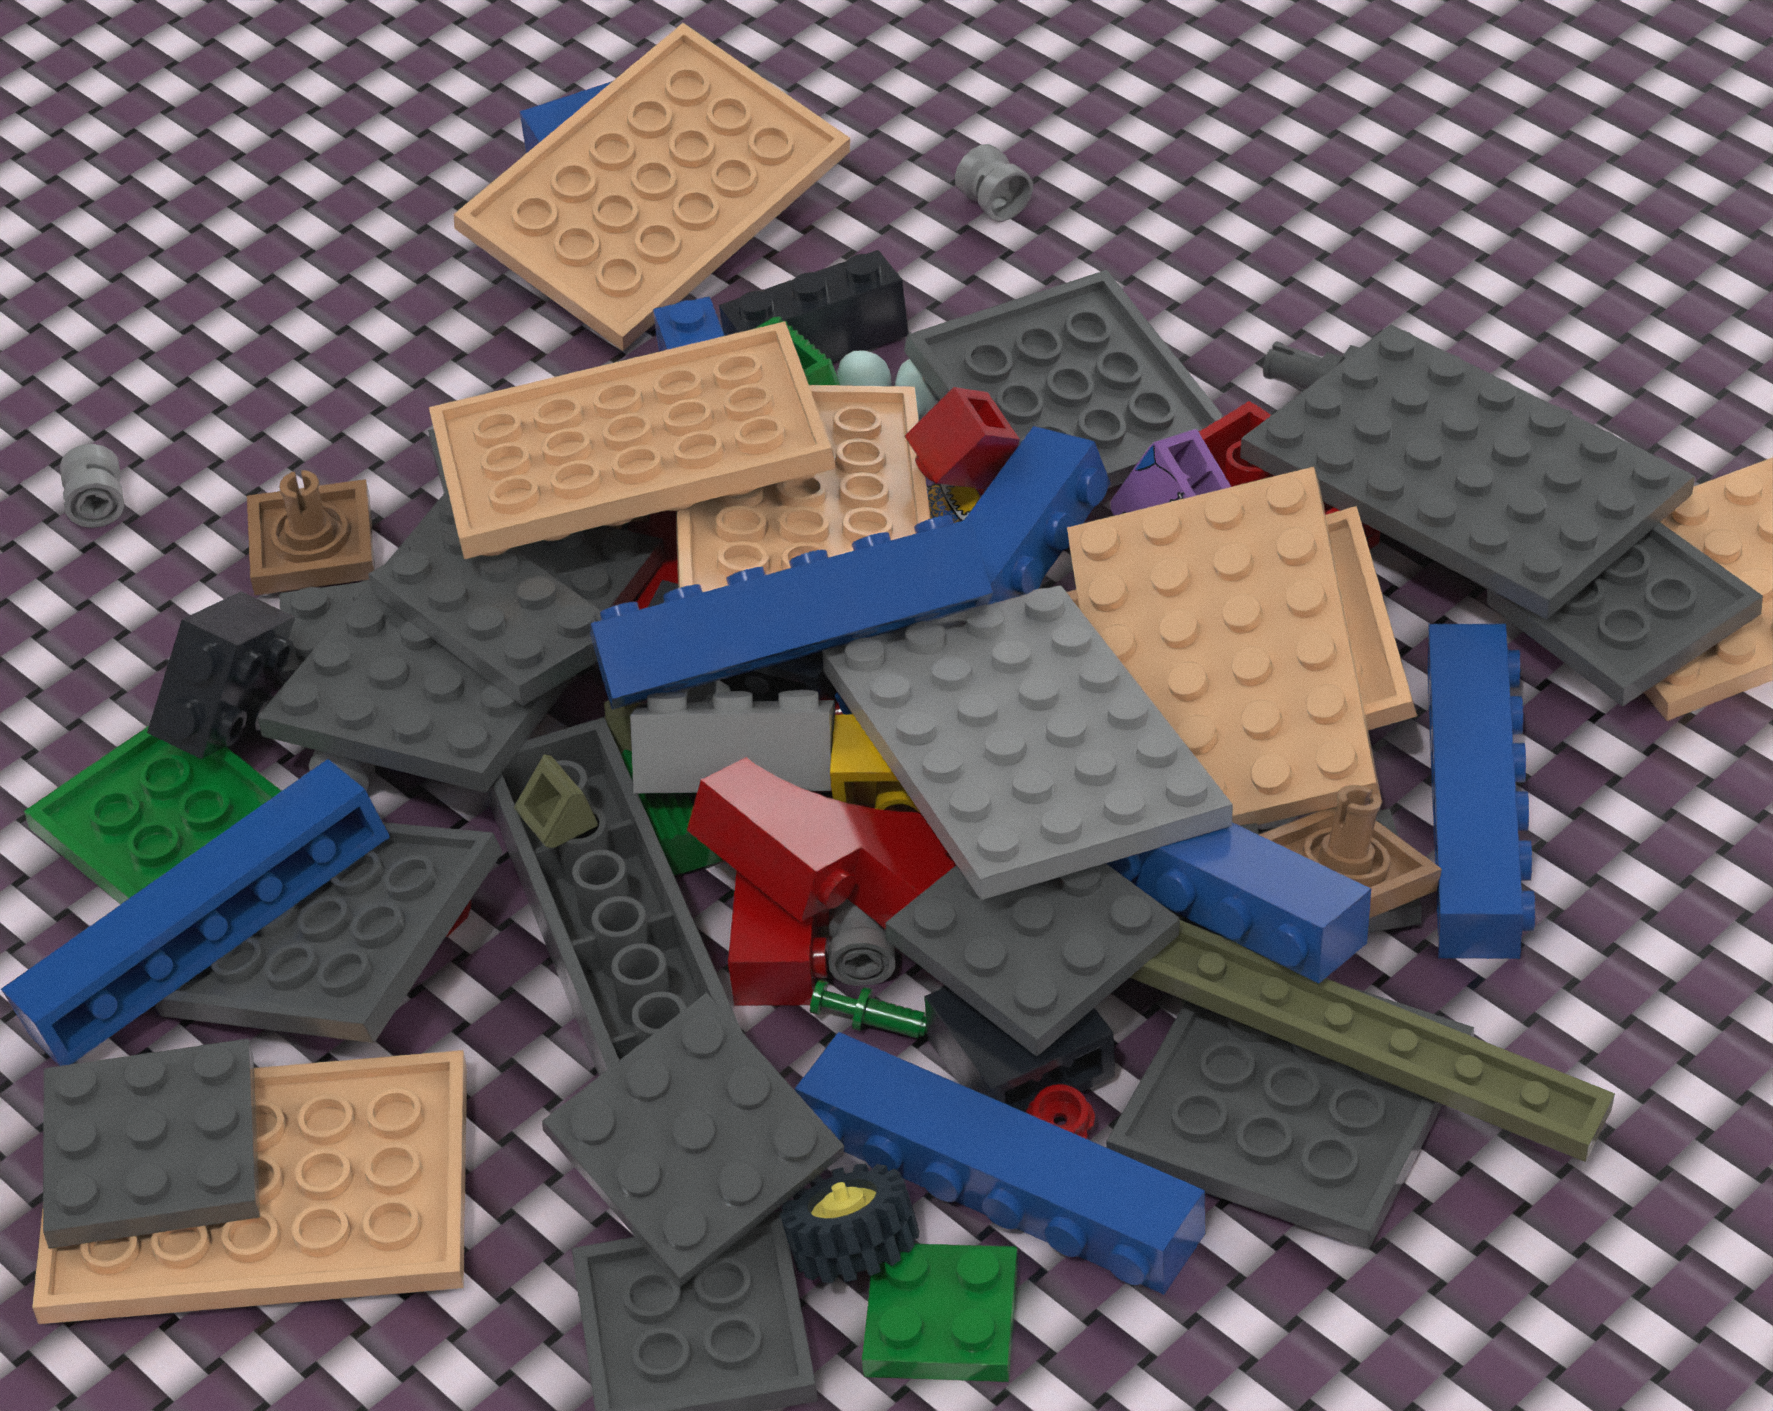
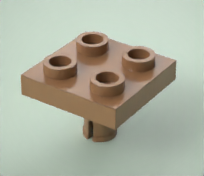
[247,470,375,595]
[1259,785,1442,919]

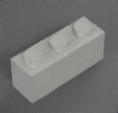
[630,690,835,793]

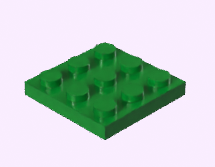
[24,726,281,904]

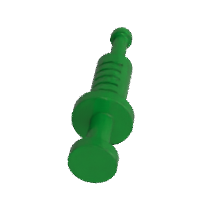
[810,980,927,1039]

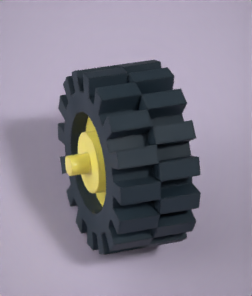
[780,1164,920,1283]

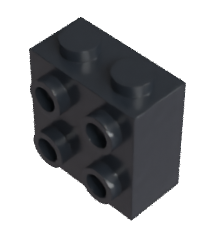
[147,591,295,759]
[924,985,1115,1113]

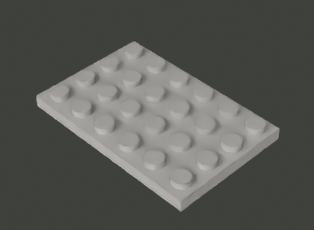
[822,585,1233,900]

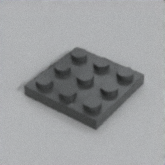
[1487,522,1763,707]
[886,863,1180,1056]
[542,992,844,1287]
[43,1038,260,1249]
[571,1211,818,1411]

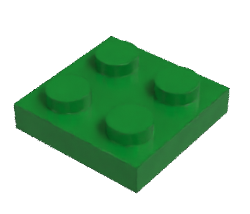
[862,1243,1018,1382]

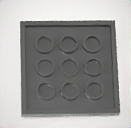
[904,270,1224,488]
[154,822,503,1043]
[1106,983,1474,1249]

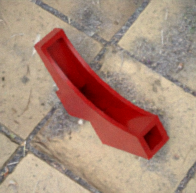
[687,757,956,929]

